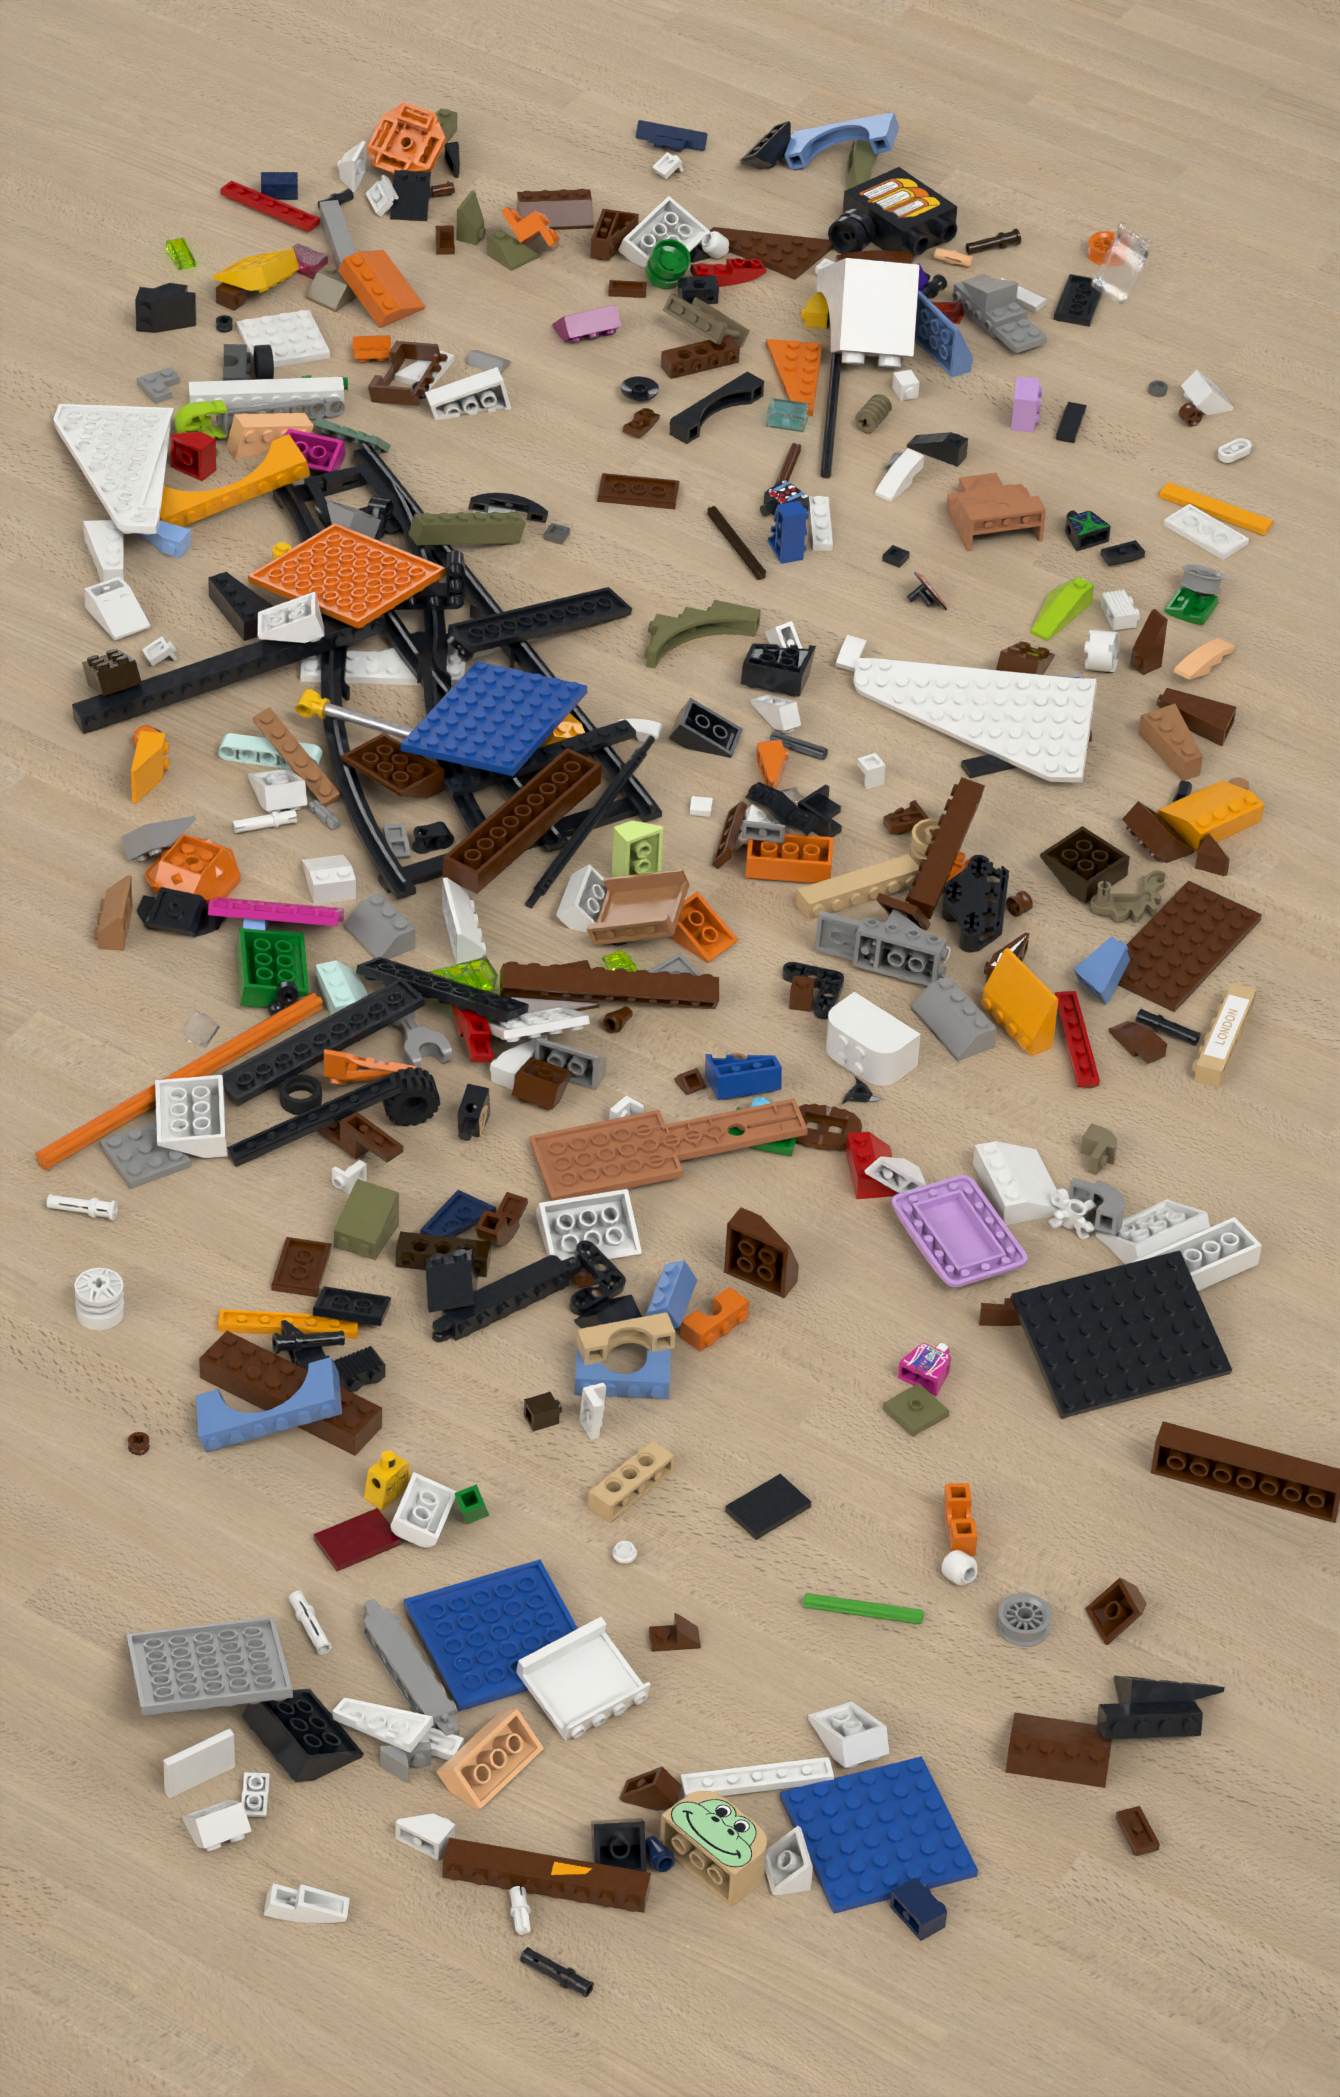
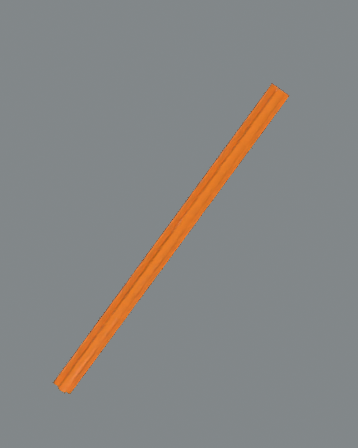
[35,992,323,1170]

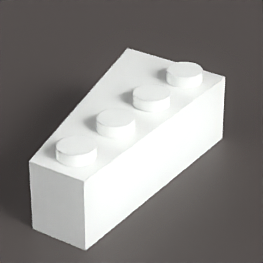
[425,367,511,420]
[83,520,124,583]

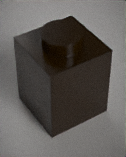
[524,1392,562,1432]

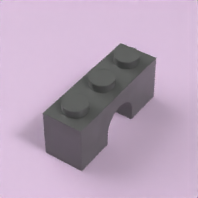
[223,344,251,381]

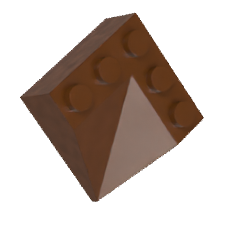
[724,1207,799,1298]

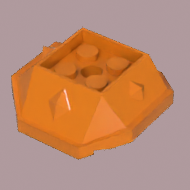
[367,102,447,175]
[145,834,241,904]

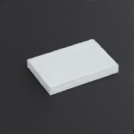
[163,1729,235,1798]

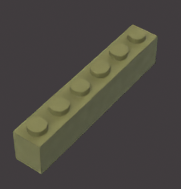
[409,511,526,545]

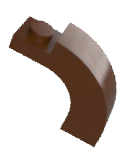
[476,1192,528,1246]

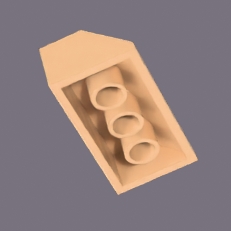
[436,1708,544,1810]

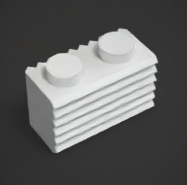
[1101,589,1140,631]

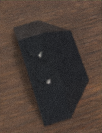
[740,121,791,169]

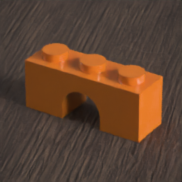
[680,1287,749,1352]
[943,1483,977,1556]

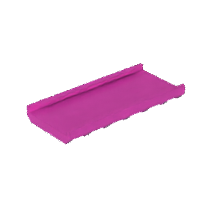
[208,897,344,926]

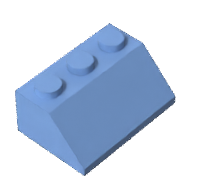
[644,1260,697,1329]

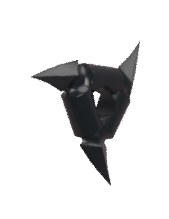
[842,1076,884,1104]

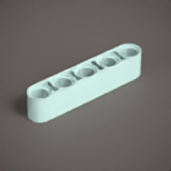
[218,733,322,769]

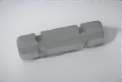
[309,799,340,830]

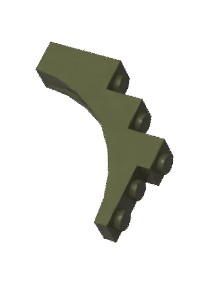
[644,600,761,669]

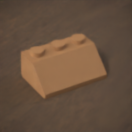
[94,875,133,951]

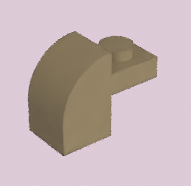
[1080,1123,1117,1175]

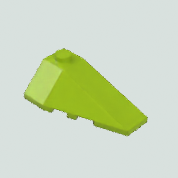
[1031,577,1094,641]

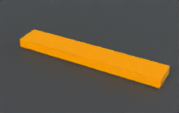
[1159,482,1273,536]
[218,1309,359,1339]

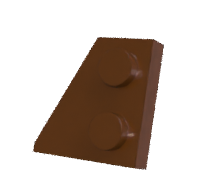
[883,800,929,834]

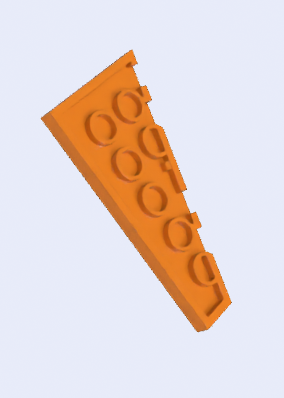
[766,339,822,416]

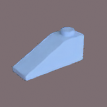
[139,520,191,558]

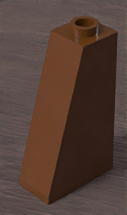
[1157,688,1237,746]

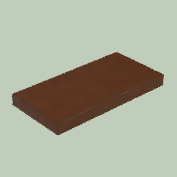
[597,473,680,510]

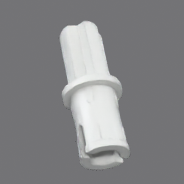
[509,1886,531,1936]

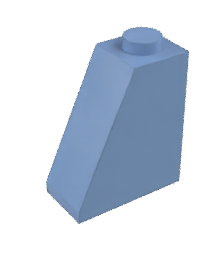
[1073,936,1130,1005]

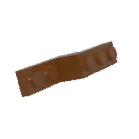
[317,1111,403,1163]

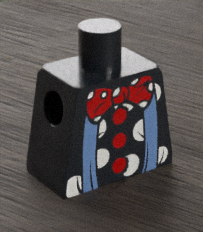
[760,479,809,517]

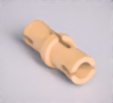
[934,247,973,268]

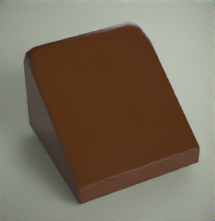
[674,1068,707,1095]

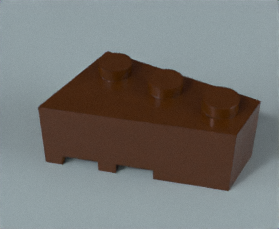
[591,209,639,260]

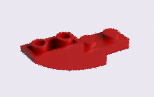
[690,258,767,287]
[451,1004,494,1063]

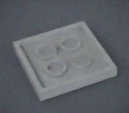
[100,1121,191,1189]

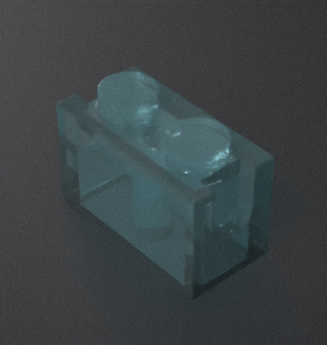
[766,398,809,432]

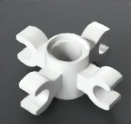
[1048,1188,1097,1240]

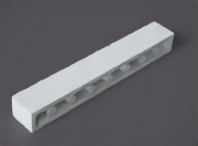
[189,377,344,408]

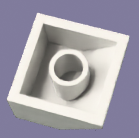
[1181,370,1234,416]
[182,1799,251,1851]

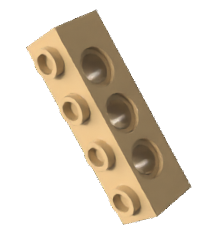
[588,1441,675,1523]

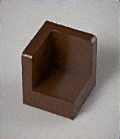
[435,225,455,255]

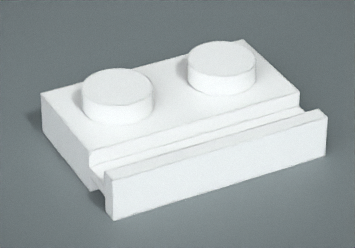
[366,175,399,216]

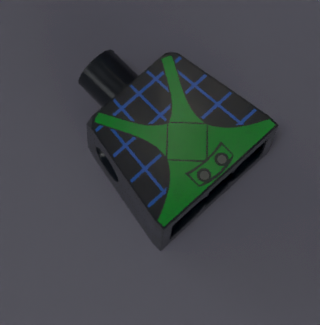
[1065,510,1111,551]

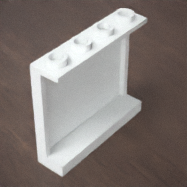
[516,1617,651,1741]

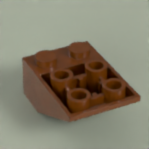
[996,641,1055,675]

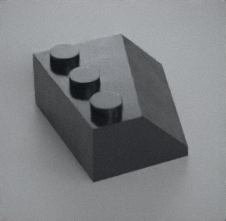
[741,643,816,696]

